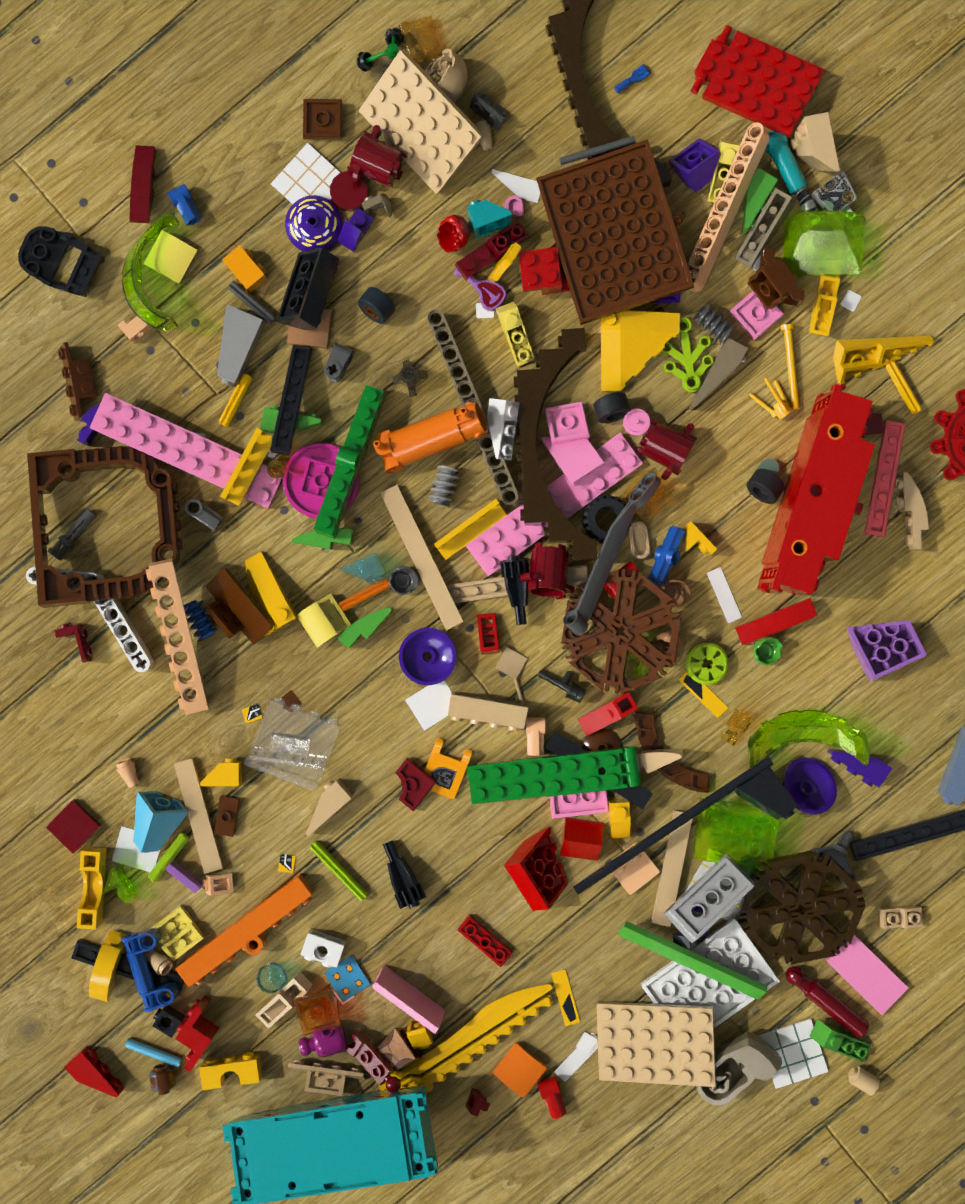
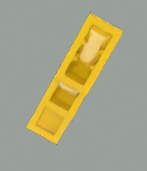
[809,256,843,336]

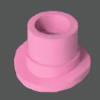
[623,409,650,436]

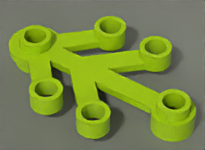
[661,317,714,393]

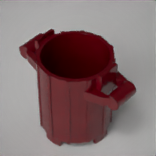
[347,125,407,188]
[637,419,697,480]
[520,542,574,600]

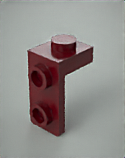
[54,623,92,663]

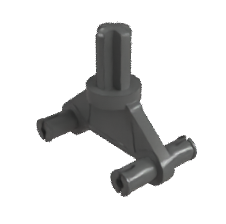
[808,831,856,883]

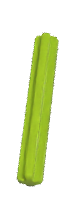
[310,841,368,901]

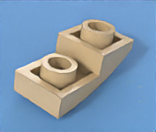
[879,906,923,929]

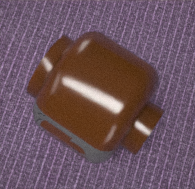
[149,1063,176,1095]

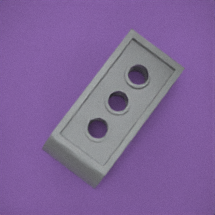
[664,853,755,943]

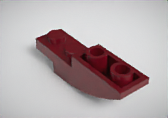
[455,220,529,281]

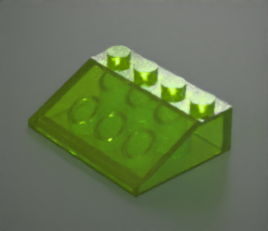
[693,797,779,870]

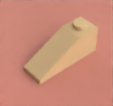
[306,779,353,837]

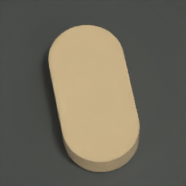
[628,521,651,559]

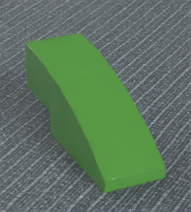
[292,528,354,550]
[337,608,393,648]

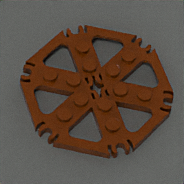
[561,569,682,694]

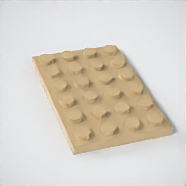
[359,50,484,194]
[597,1002,716,1087]

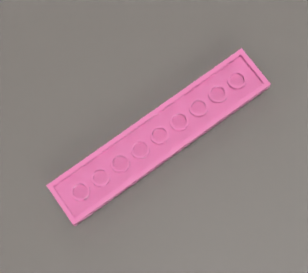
[90,393,283,509]
[466,433,643,576]

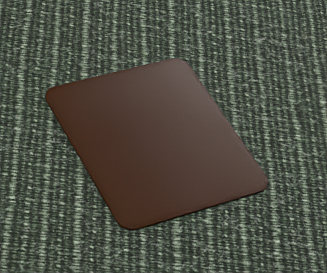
[280,690,302,712]

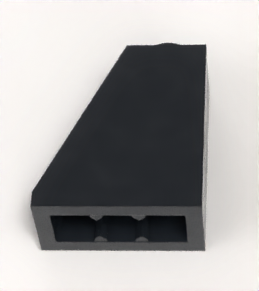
[735,767,798,820]

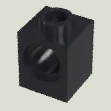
[152,1005,186,1038]

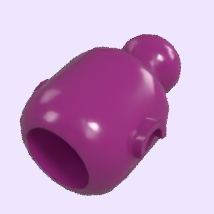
[298,1021,347,1057]

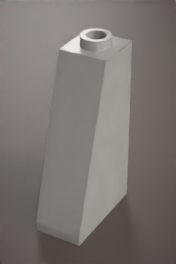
[217,304,266,387]

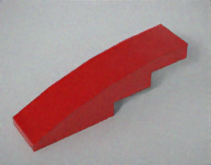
[735,598,818,646]

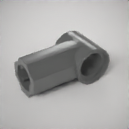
[185,499,224,531]

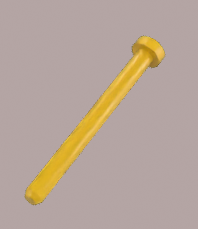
[780,324,799,410]

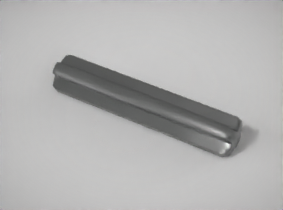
[228,281,276,324]

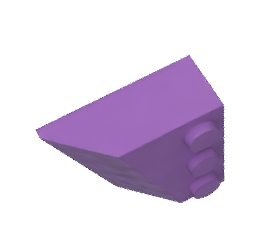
[847,620,927,681]

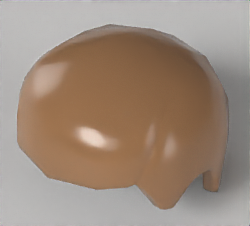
[661,579,691,608]

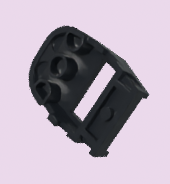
[18,226,104,297]

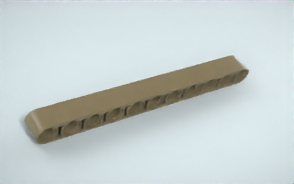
[427,309,518,506]

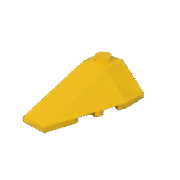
[245,552,298,636]

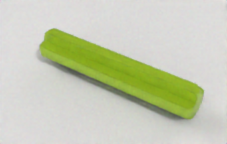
[148,832,189,882]

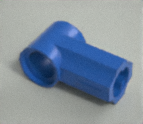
[167,184,202,226]

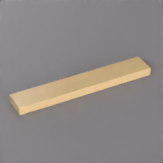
[174,758,224,874]
[651,810,692,927]

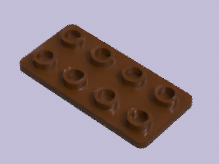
[205,567,274,644]

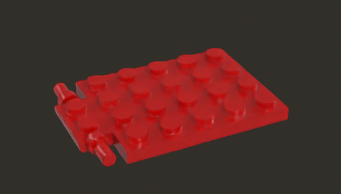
[691,25,825,138]

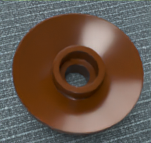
[582,729,621,751]

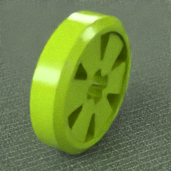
[685,642,729,685]

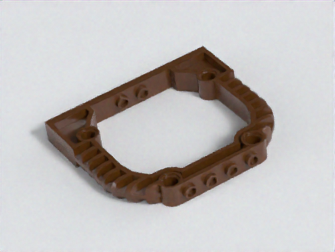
[27,446,183,608]

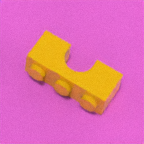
[199,1052,263,1090]

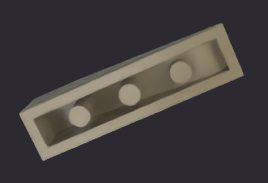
[735,188,796,268]
[689,338,748,410]

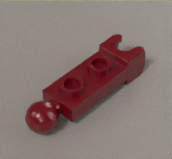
[346,1031,401,1093]

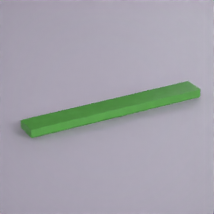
[618,921,767,1000]

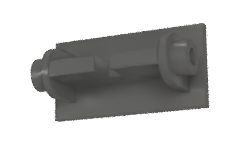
[469,92,509,131]

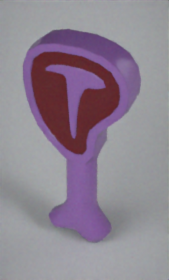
[454,268,506,312]

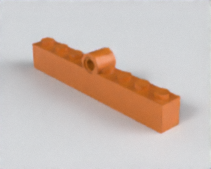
[175,873,314,987]

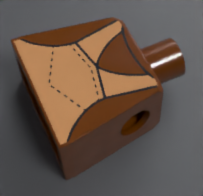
[377,1028,422,1074]

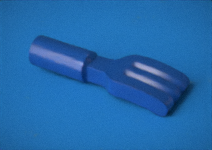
[614,64,650,93]

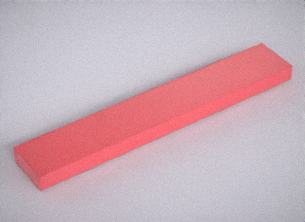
[864,420,906,537]

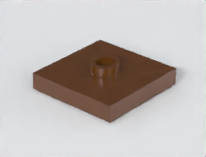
[303,99,342,140]

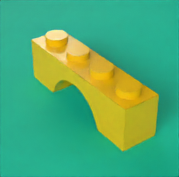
[77,847,107,929]

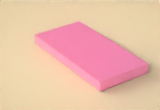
[825,935,908,1015]
[372,965,446,1033]

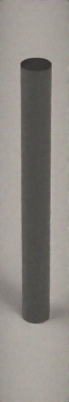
[559,136,636,165]

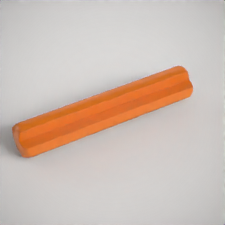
[338,578,390,612]

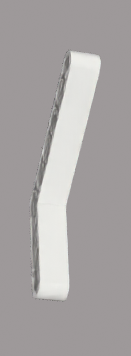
[26,567,155,672]

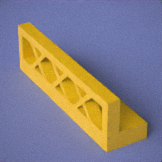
[220,428,273,506]
[434,499,507,560]

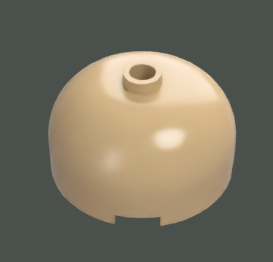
[425,49,468,103]

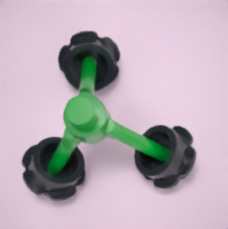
[356,27,404,72]

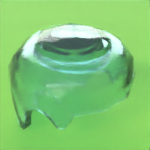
[256,962,288,993]

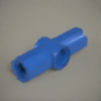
[648,526,686,585]

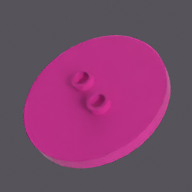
[283,443,360,519]

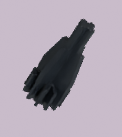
[499,555,530,625]
[383,840,426,909]

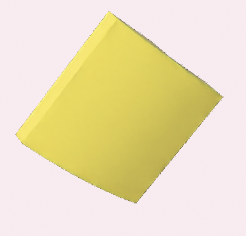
[144,230,197,284]
[151,905,204,962]

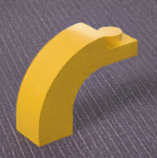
[89,930,127,1002]

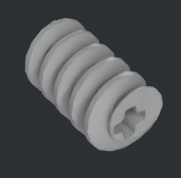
[428,465,461,508]

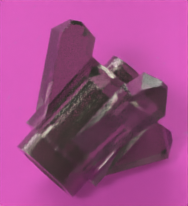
[393,360,428,397]

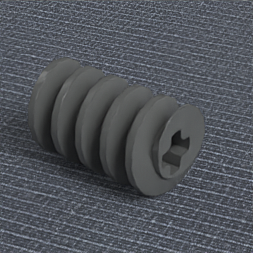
[691,304,735,346]

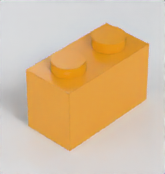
[222,245,267,293]

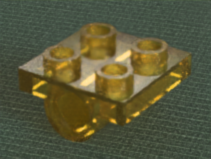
[619,470,673,524]

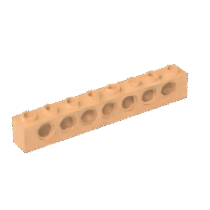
[146,558,208,715]

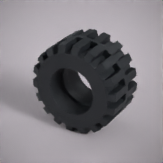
[582,495,632,544]

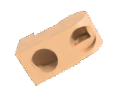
[118,308,157,343]

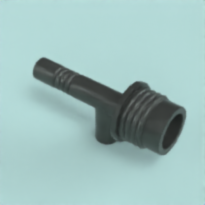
[538,670,587,703]

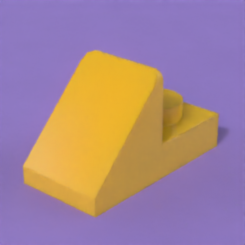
[684,521,717,555]

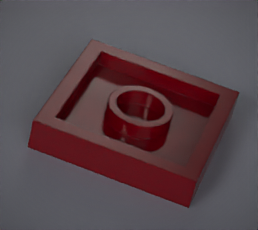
[46,799,102,854]

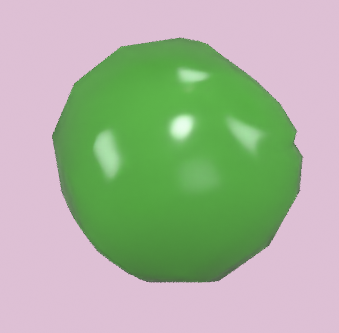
[753,636,783,666]

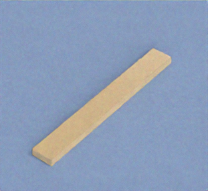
[380,485,464,631]
[446,565,589,603]

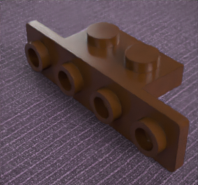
[58,342,98,421]

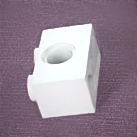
[300,929,346,968]

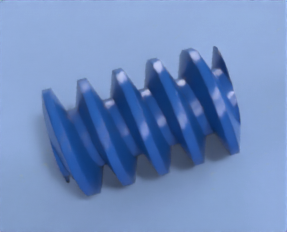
[184,600,218,643]

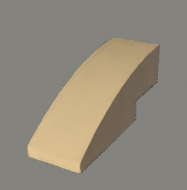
[638,749,684,774]
[255,971,313,1029]

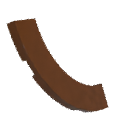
[635,712,709,793]

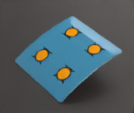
[325,955,370,1002]

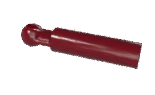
[786,966,869,1038]

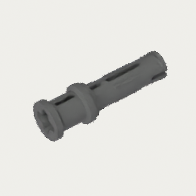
[48,508,97,561]

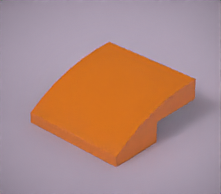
[492,1042,548,1098]

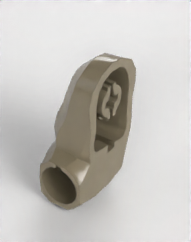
[696,1032,782,1106]

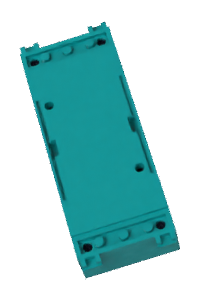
[222,1086,438,1204]

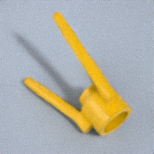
[749,377,792,419]

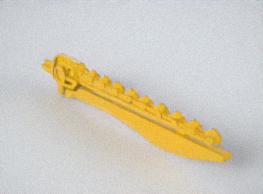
[376,983,553,1094]

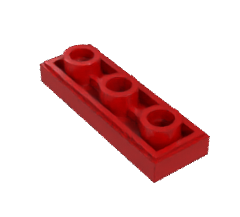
[457,914,513,967]

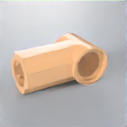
[526,717,545,756]

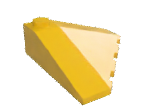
[601,310,680,392]

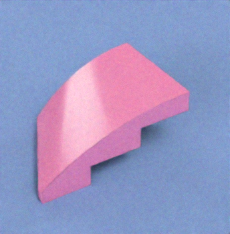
[540,436,604,484]

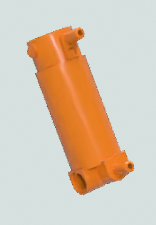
[373,402,488,473]

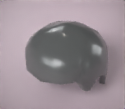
[389,566,419,595]

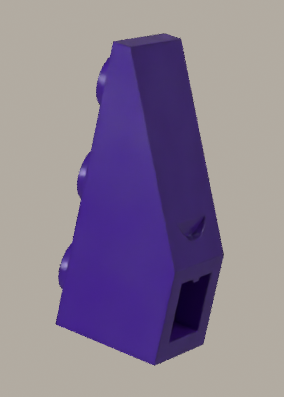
[827,749,893,787]

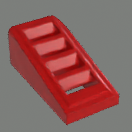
[477,613,500,655]

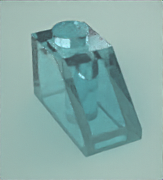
[341,553,386,584]

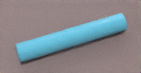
[125,1038,182,1067]

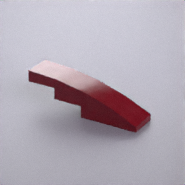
[129,145,156,223]

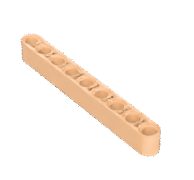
[687,123,770,293]

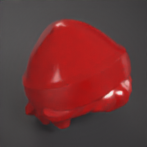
[436,215,470,253]

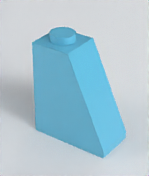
[133,791,188,853]

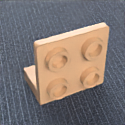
[611,841,660,895]

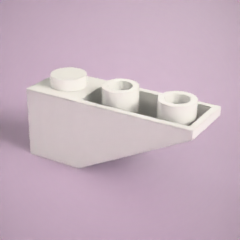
[487,398,520,460]

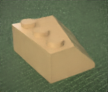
[790,112,840,171]

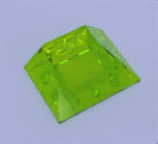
[783,210,864,276]

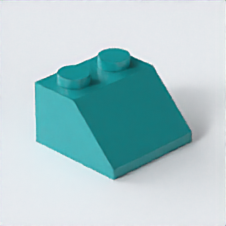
[467,200,512,239]

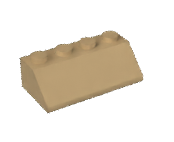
[448,692,528,731]

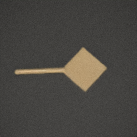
[495,647,528,704]

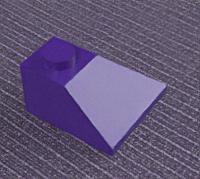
[669,138,721,192]

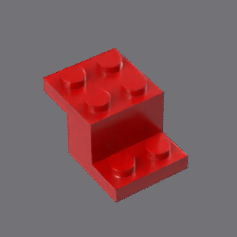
[518,247,570,295]
[175,995,220,1072]

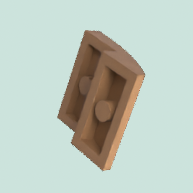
[287,309,332,349]

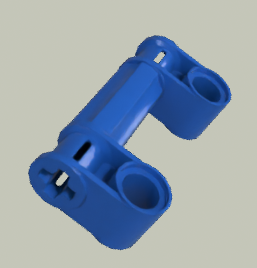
[121,928,179,1012]

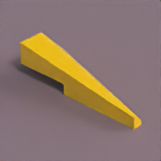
[833,335,934,384]

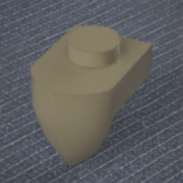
[362,193,392,218]

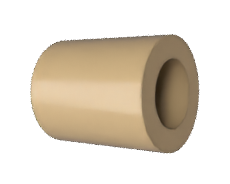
[848,1066,880,1096]

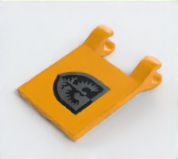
[425,738,472,799]

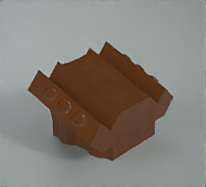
[748,247,805,310]

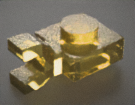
[721,709,753,746]

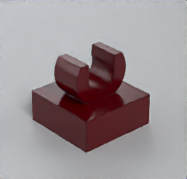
[465,1088,490,1116]

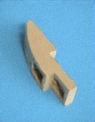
[896,472,929,550]

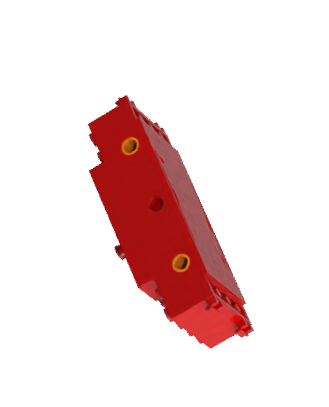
[757,383,875,595]

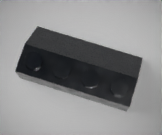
[276,247,339,330]

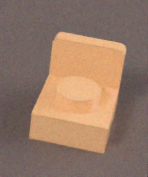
[203,872,233,896]

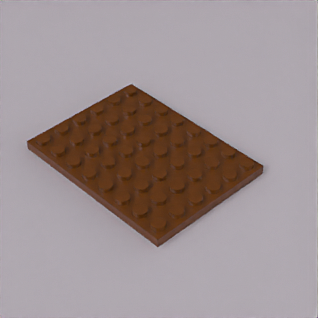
[536,139,694,325]

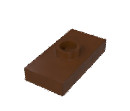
[214,795,240,837]

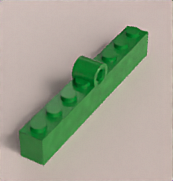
[313,385,386,539]

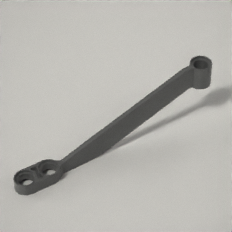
[563,472,661,635]

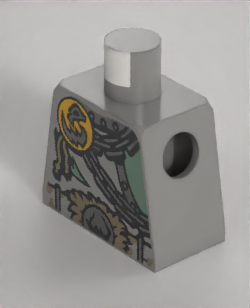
[810,171,857,222]

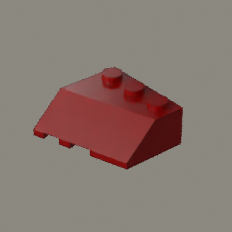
[504,827,568,911]

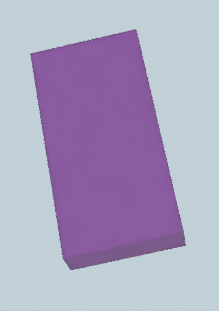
[166,860,203,893]

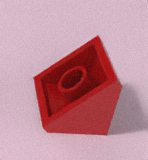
[560,817,603,861]

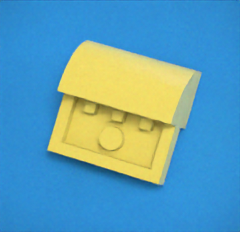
[297,593,351,648]

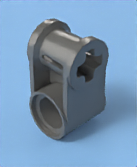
[324,343,354,382]

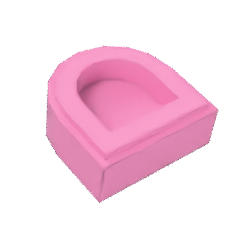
[505,195,524,217]

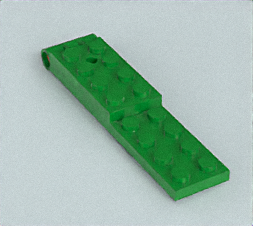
[467,746,642,804]

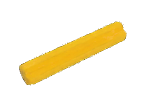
[886,361,922,414]
[219,373,253,427]

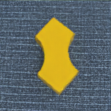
[487,243,521,282]

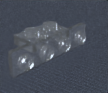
[249,732,328,770]

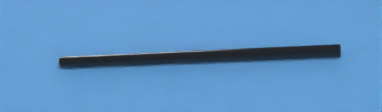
[573,756,773,895]

